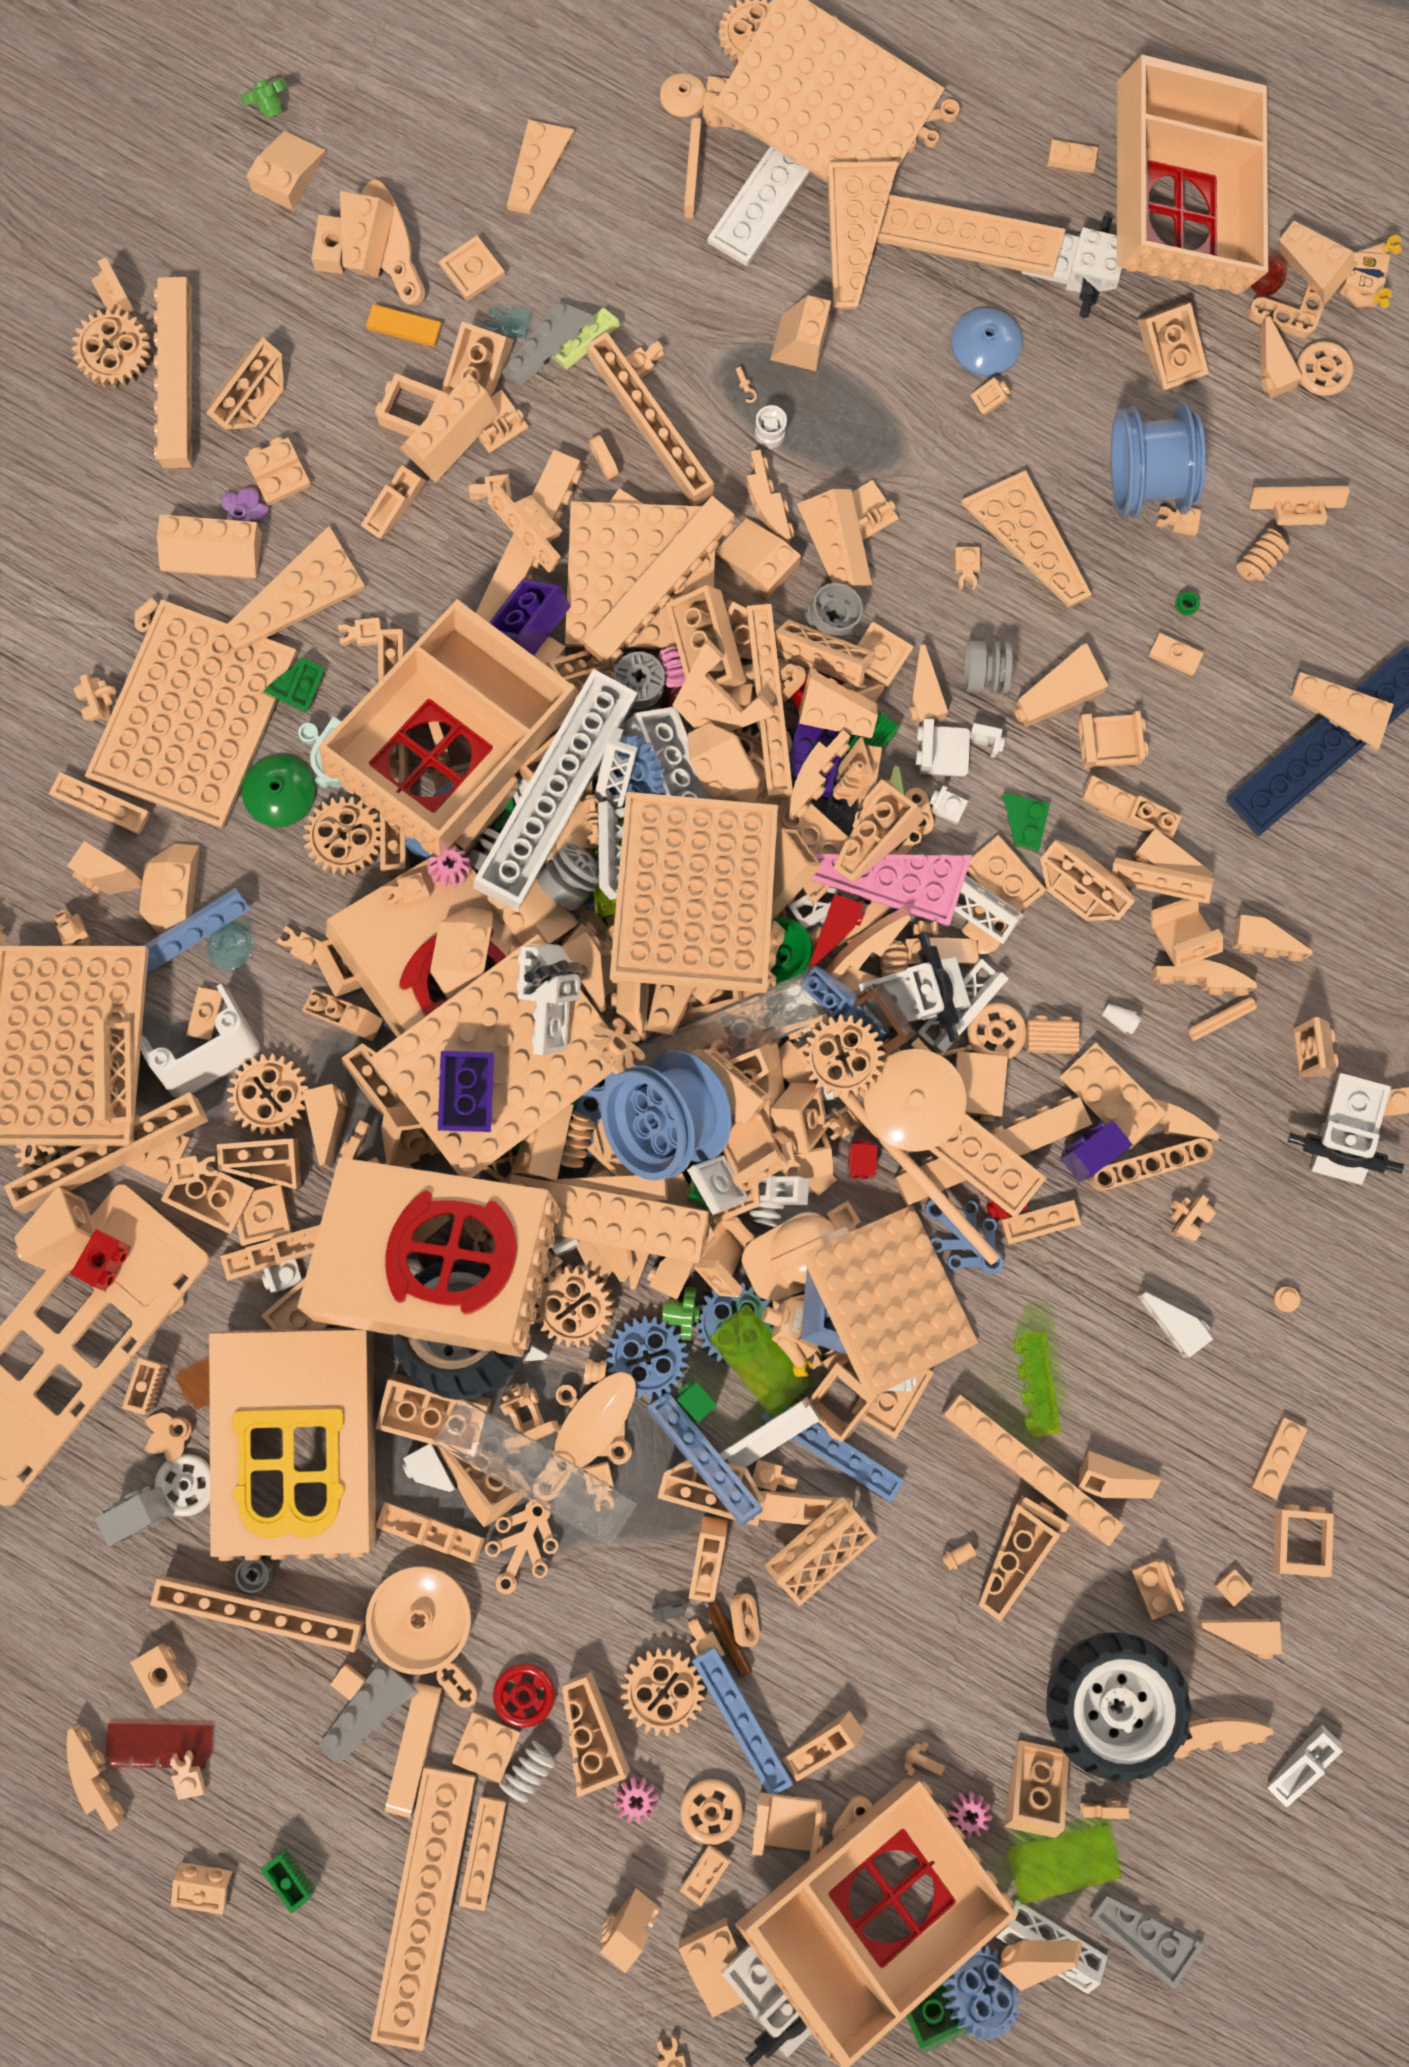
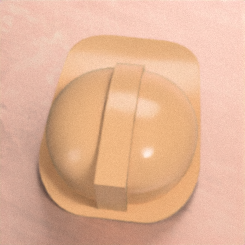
[741,1212,849,1301]

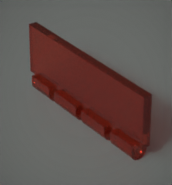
[105,1723,213,1769]

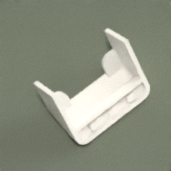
[140,984,260,1098]

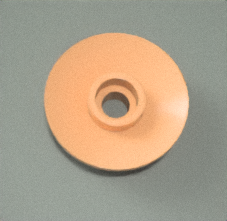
[660,73,706,118]

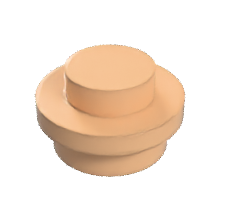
[1274,1287,1300,1312]

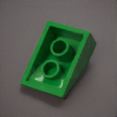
[906,1978,967,2055]

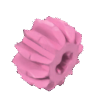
[659,646,686,688]
[428,845,470,889]
[614,1777,659,1824]
[947,1791,992,1839]

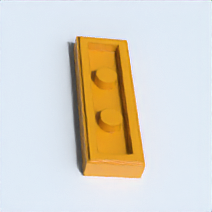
[366,304,442,348]

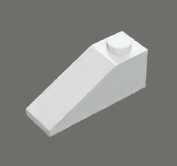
[1137,1292,1213,1358]

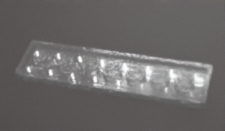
[622,974,821,1067]
[433,1398,637,1547]

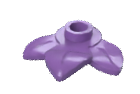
[222,487,269,522]

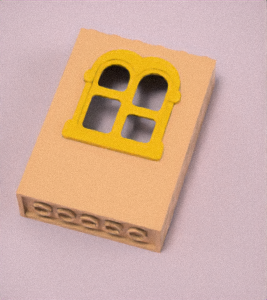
[209,1328,376,1561]

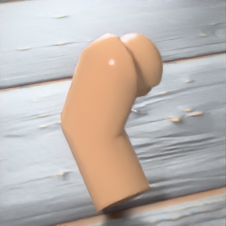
[134,597,159,632]

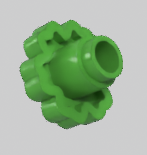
[240,77,287,118]
[662,1287,700,1340]

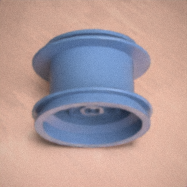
[1111,402,1206,519]
[601,1050,732,1181]

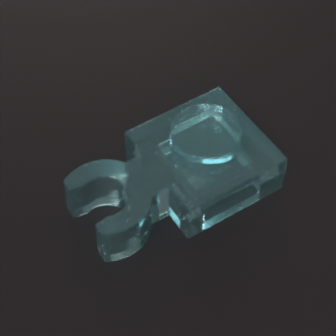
[486,308,530,339]

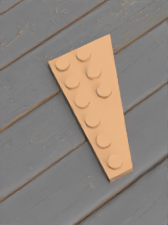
[960,470,1092,608]

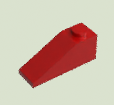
[808,894,865,969]

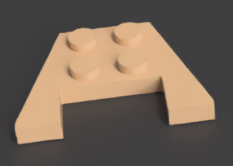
[673,640,776,732]

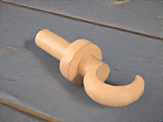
[736,367,757,403]

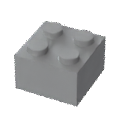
[95,1486,173,1547]

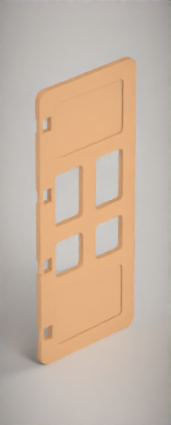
[0,1184,210,1506]

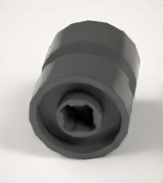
[235,1555,276,1593]

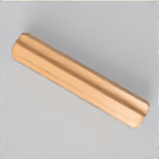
[1188,997,1257,1041]

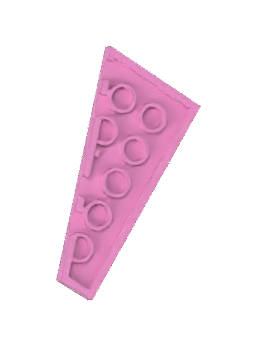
[810,854,972,927]

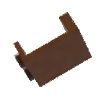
[853,984,917,1054]

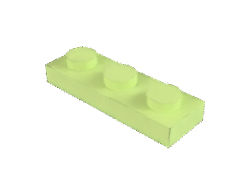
[552,308,620,370]

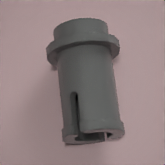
[652,1599,685,1623]

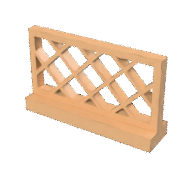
[764,1496,877,1606]

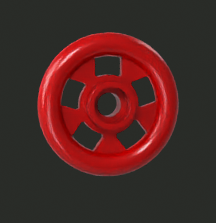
[493,1663,555,1728]

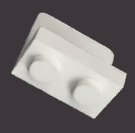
[915,719,970,777]

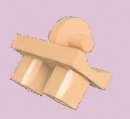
[73,674,116,722]
[54,908,90,946]
[1170,1195,1216,1242]

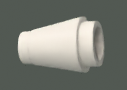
[1102,1003,1142,1035]

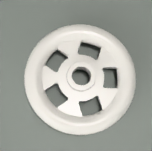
[154,1454,210,1516]

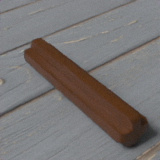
[707,1602,752,1678]

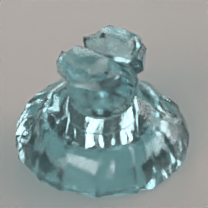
[206,924,253,970]

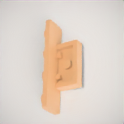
[488,486,562,572]
[1249,486,1350,525]

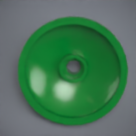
[242,755,316,828]
[770,918,813,989]

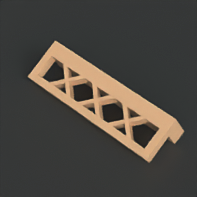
[775,619,875,687]
[93,1019,134,1126]

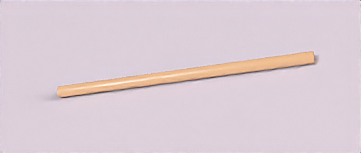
[803,1052,1000,1265]

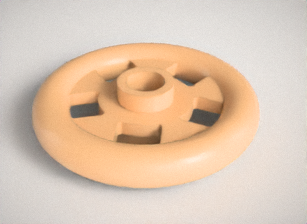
[1296,341,1353,396]
[967,1003,1027,1059]
[680,1779,743,1845]

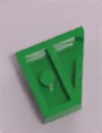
[262,658,325,713]
[1002,793,1050,852]

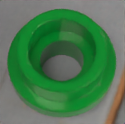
[1175,592,1200,616]

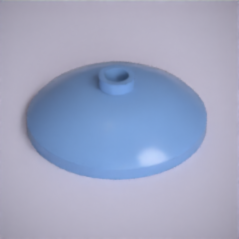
[951,308,1023,376]

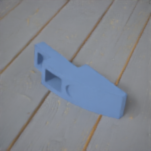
[801,966,891,1048]

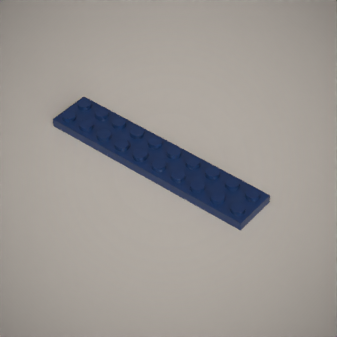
[1226,646,1409,837]

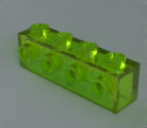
[1013,1330,1062,1437]

